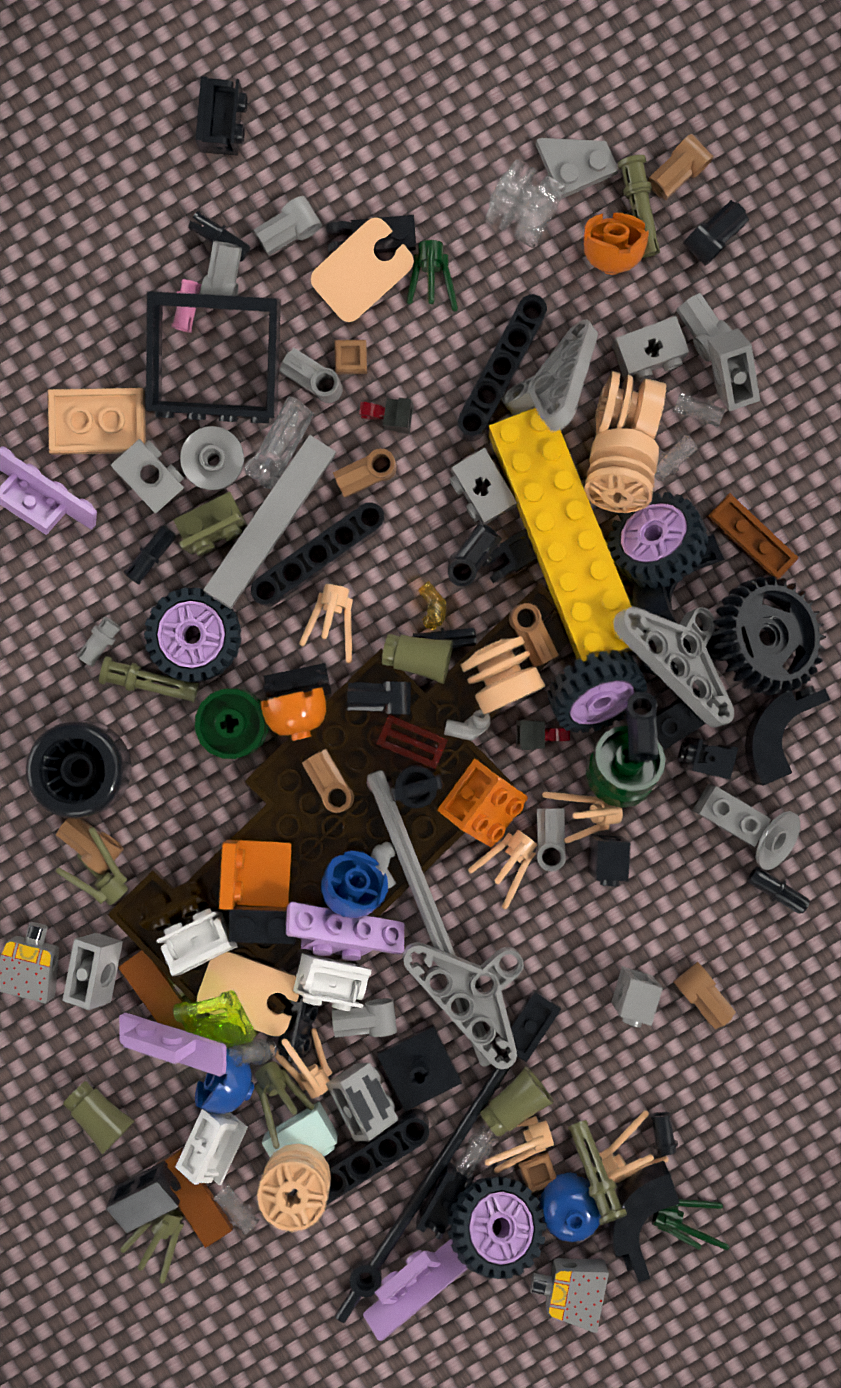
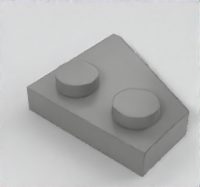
[535,138,619,200]

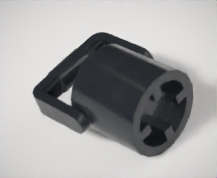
[389,764,443,808]

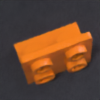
[437,759,528,848]
[219,839,292,910]

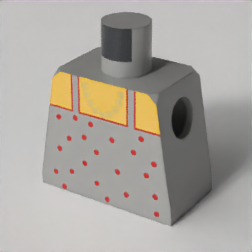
[0,922,59,1004]
[530,1258,609,1333]

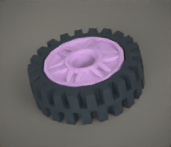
[608,492,708,588]
[144,588,242,682]
[547,650,647,733]
[448,1177,546,1279]

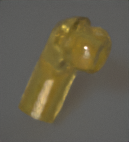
[417,581,447,630]

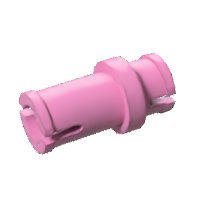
[171,279,201,333]

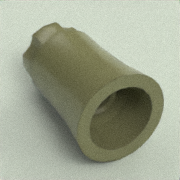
[382,634,453,684]
[480,1066,554,1137]
[63,1081,135,1155]

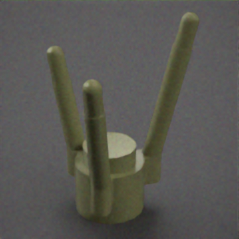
[56,827,128,906]
[254,1061,314,1149]
[120,1208,184,1284]

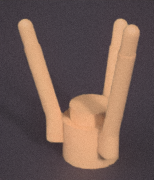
[299,584,353,663]
[542,792,623,843]
[468,830,537,909]
[267,1028,333,1099]
[599,1110,669,1183]
[485,1116,554,1173]

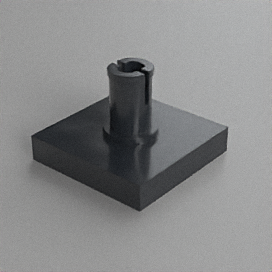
[377,1024,462,1112]

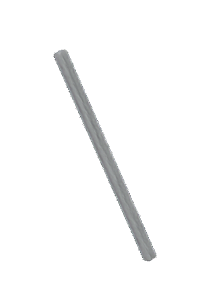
[367,770,496,1067]

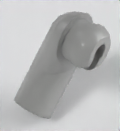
[444,710,490,740]
[371,842,396,889]

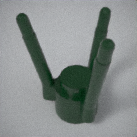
[406,240,458,312]
[652,1199,730,1250]

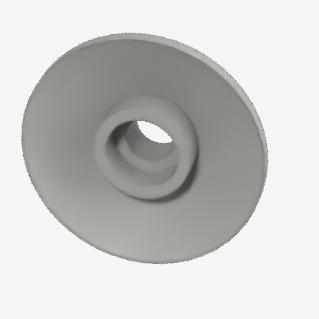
[180,426,244,490]
[756,811,800,870]

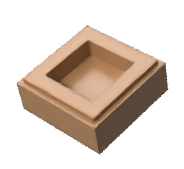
[334,340,367,374]
[518,1151,557,1194]

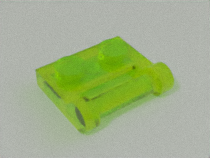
[173,990,256,1048]

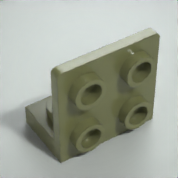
[173,491,247,556]

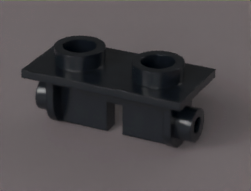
[263,663,332,699]
[277,995,318,1061]

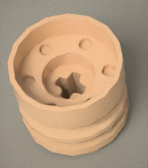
[595,371,666,439]
[584,428,659,513]
[460,636,545,714]
[257,1143,331,1232]

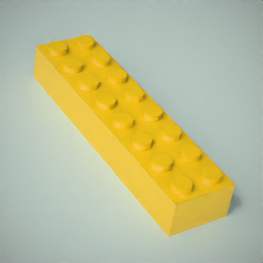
[489,408,632,661]

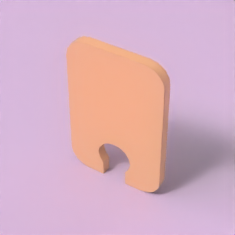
[311,218,414,322]
[197,951,299,1036]

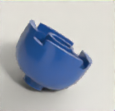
[321,851,388,918]
[195,1048,254,1114]
[538,1172,601,1242]

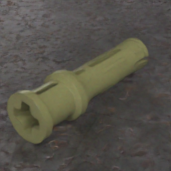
[617,154,660,258]
[99,656,199,703]
[568,1120,627,1225]

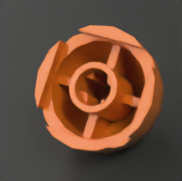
[583,213,649,275]
[260,688,326,741]

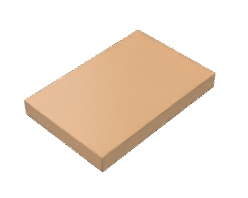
[48,388,146,455]

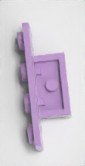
[0,446,97,535]
[286,902,404,961]
[119,1013,226,1076]
[363,1239,468,1341]

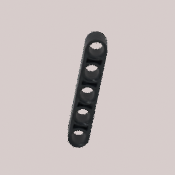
[457,294,547,442]
[251,502,385,607]
[293,1109,429,1205]

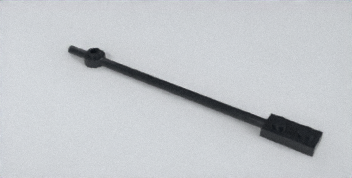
[335,989,561,1323]

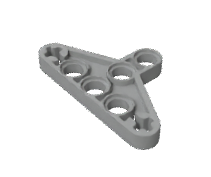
[502,319,598,432]
[613,607,734,728]
[403,942,524,1069]

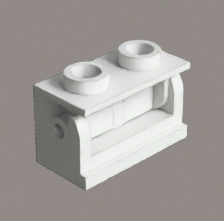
[156,909,238,976]
[293,953,372,1011]
[175,1109,248,1185]

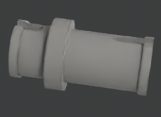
[76,617,121,667]

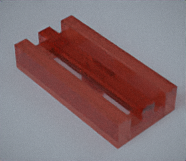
[377,715,448,769]

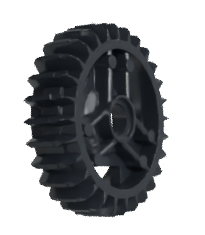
[712,576,826,695]

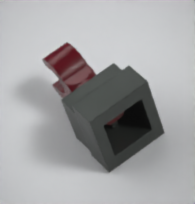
[359,398,414,434]
[516,720,570,750]

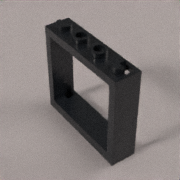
[146,291,281,423]

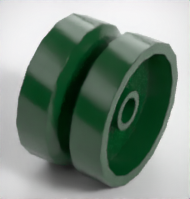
[195,689,270,759]
[586,725,666,808]

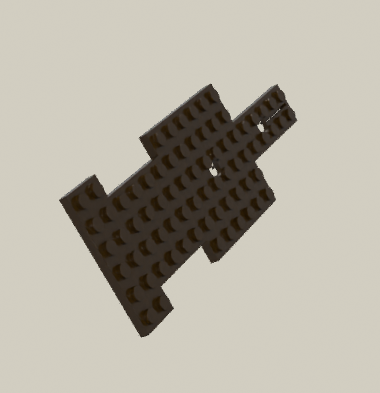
[107,583,570,1051]

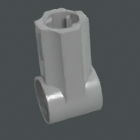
[253,196,322,256]
[200,241,242,311]
[676,293,731,362]
[279,348,343,403]
[537,808,566,872]
[332,998,397,1038]

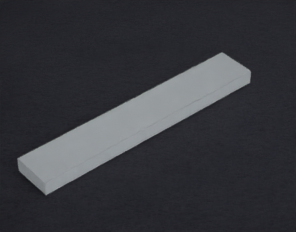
[204,435,336,609]

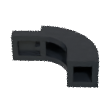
[633,534,725,633]
[745,685,830,786]
[608,1161,680,1283]

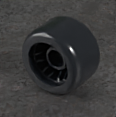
[26,721,132,819]

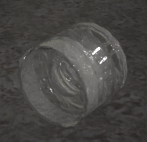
[485,159,566,248]

